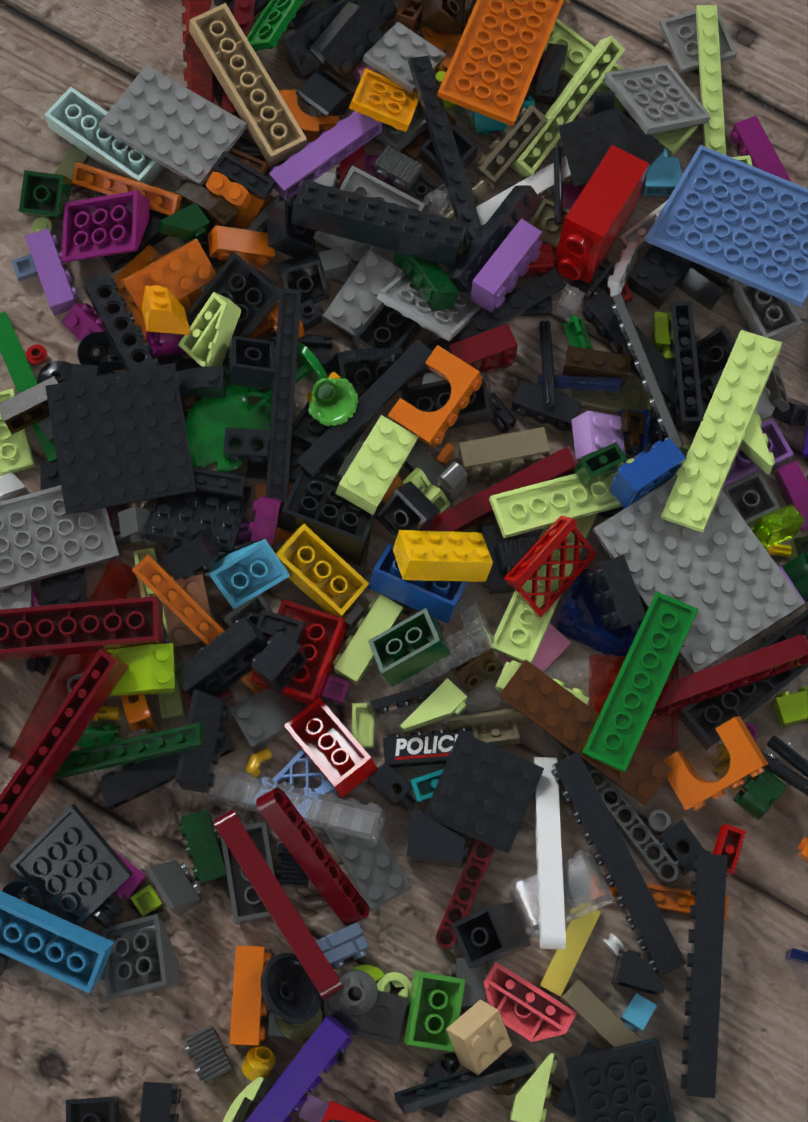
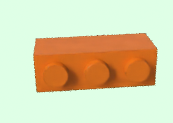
[208,225,275,266]

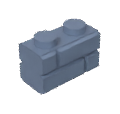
[316,922,369,970]

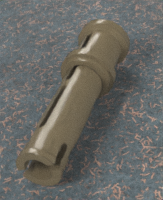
[444,175,494,219]

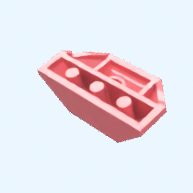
[483,962,577,1042]

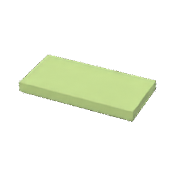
[0,388,36,476]

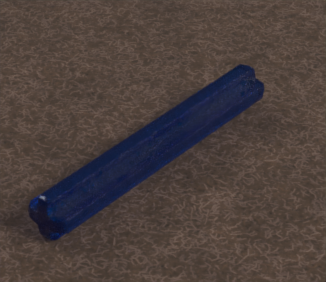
[537,374,622,391]

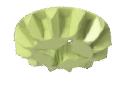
[377,972,412,1004]

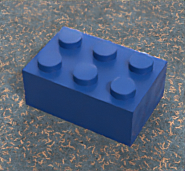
[609,438,686,509]

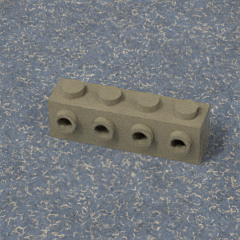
[474,105,548,183]

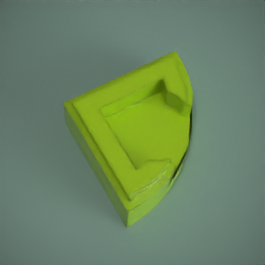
[353,965,385,982]

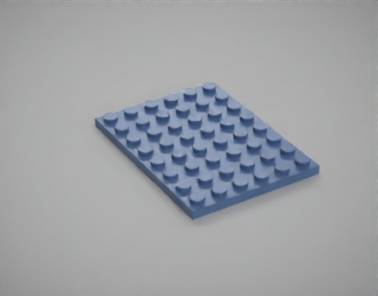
[646,145,808,308]

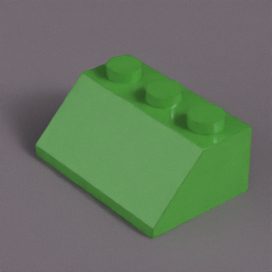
[403,970,466,1052]

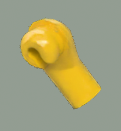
[246,747,273,778]

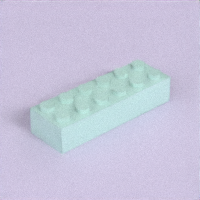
[44,87,166,185]

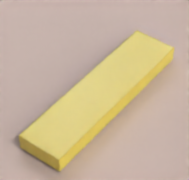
[539,901,601,997]

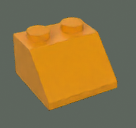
[141,285,190,335]

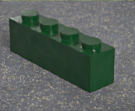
[394,252,459,310]

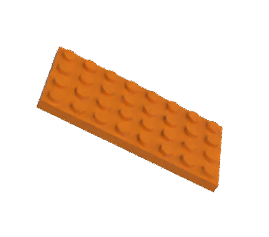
[437,0,564,126]

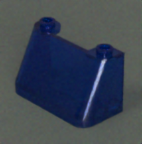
[555,569,648,663]

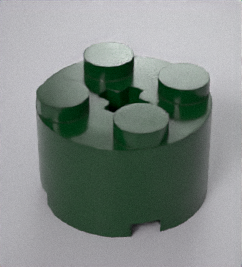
[732,767,786,820]

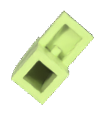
[402,468,451,514]

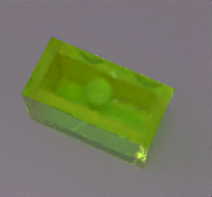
[752,504,805,549]

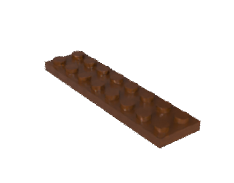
[498,659,673,806]

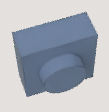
[11,254,38,282]

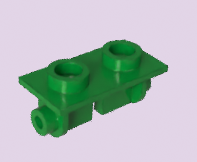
[562,315,593,350]
[75,723,121,747]

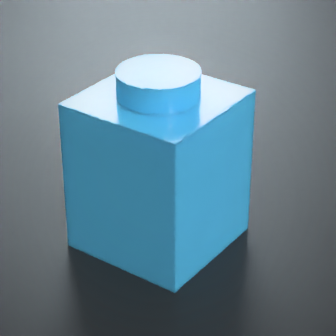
[619,993,657,1032]

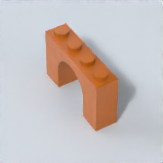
[388,345,483,448]
[662,716,768,811]

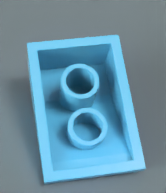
[209,539,290,609]

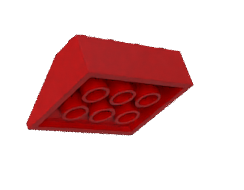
[251,599,348,705]

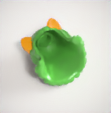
[306,372,358,426]

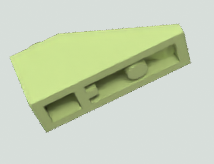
[400,678,467,733]

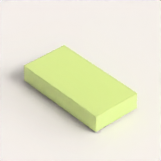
[351,703,374,749]

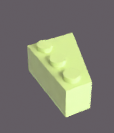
[178,292,241,367]

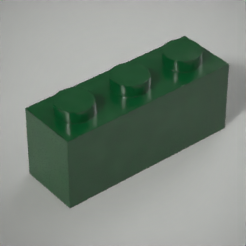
[179,809,227,886]

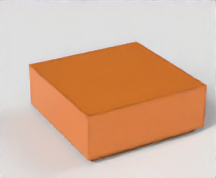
[436,442,454,467]

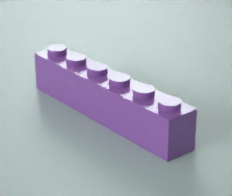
[269,110,382,201]

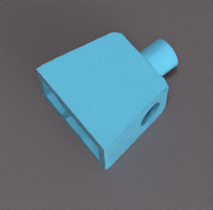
[642,148,682,196]

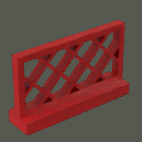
[504,516,597,617]

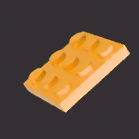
[349,68,419,132]

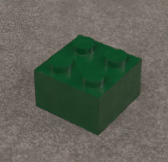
[19,170,72,220]

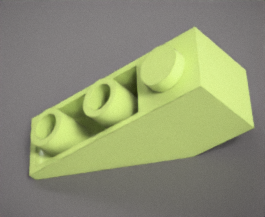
[739,411,775,474]
[509,1053,557,1122]

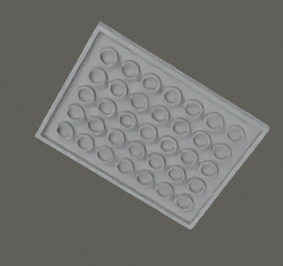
[592,476,805,673]

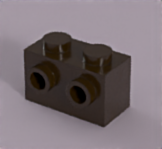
[447,639,504,693]

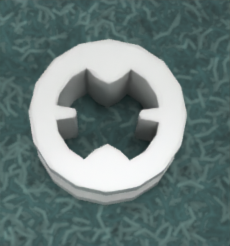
[602,933,625,957]

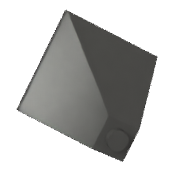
[99,914,182,1000]

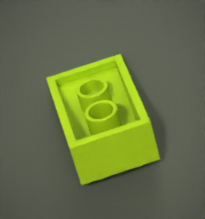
[105,643,175,696]

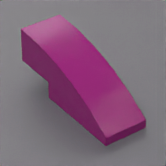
[774,461,808,533]

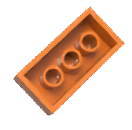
[121,239,216,318]
[229,945,272,1046]

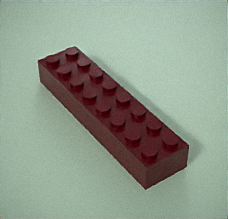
[0,596,164,660]

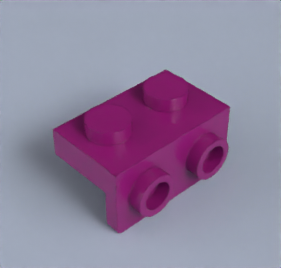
[61,303,107,341]

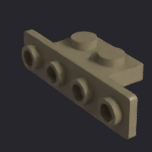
[448,708,533,747]

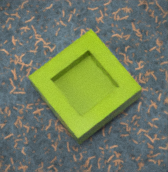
[130,885,163,917]

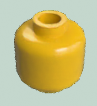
[242,1046,276,1081]

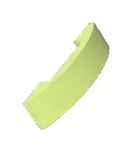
[223,1077,273,1122]

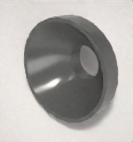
[335,970,378,1015]

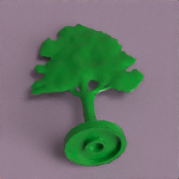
[186,342,328,473]

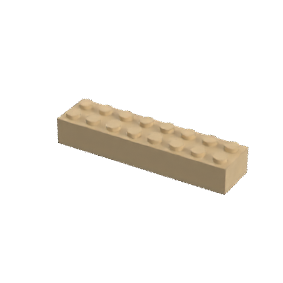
[189,3,307,167]

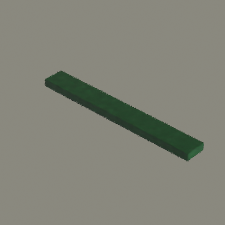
[51,722,204,781]

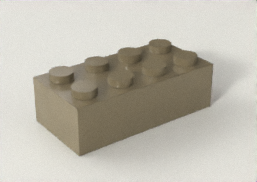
[458,427,550,482]

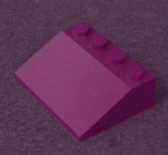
[62,190,150,263]

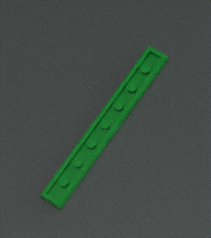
[0,311,57,462]

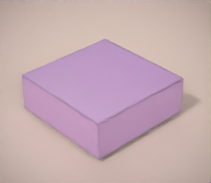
[298,1094,329,1122]

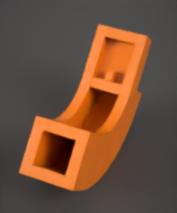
[278,89,339,142]

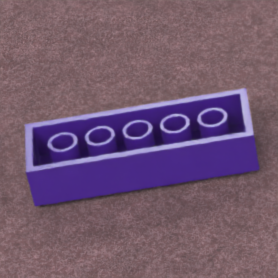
[246,1015,353,1122]

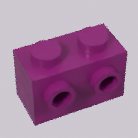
[248,496,283,545]

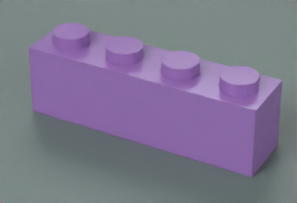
[25,228,79,316]

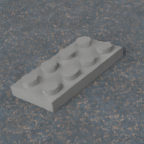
[323,249,403,337]

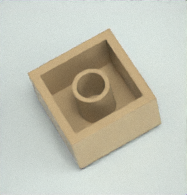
[446,999,512,1075]

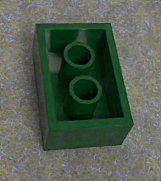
[368,608,451,687]

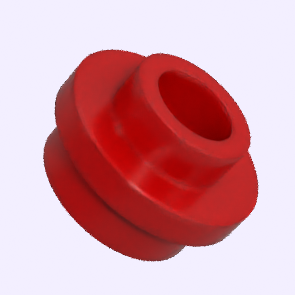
[26,344,47,365]

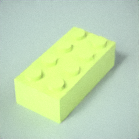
[336,415,419,515]

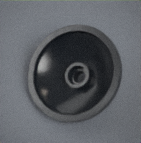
[261,953,322,1025]

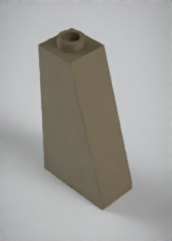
[558,979,640,1048]

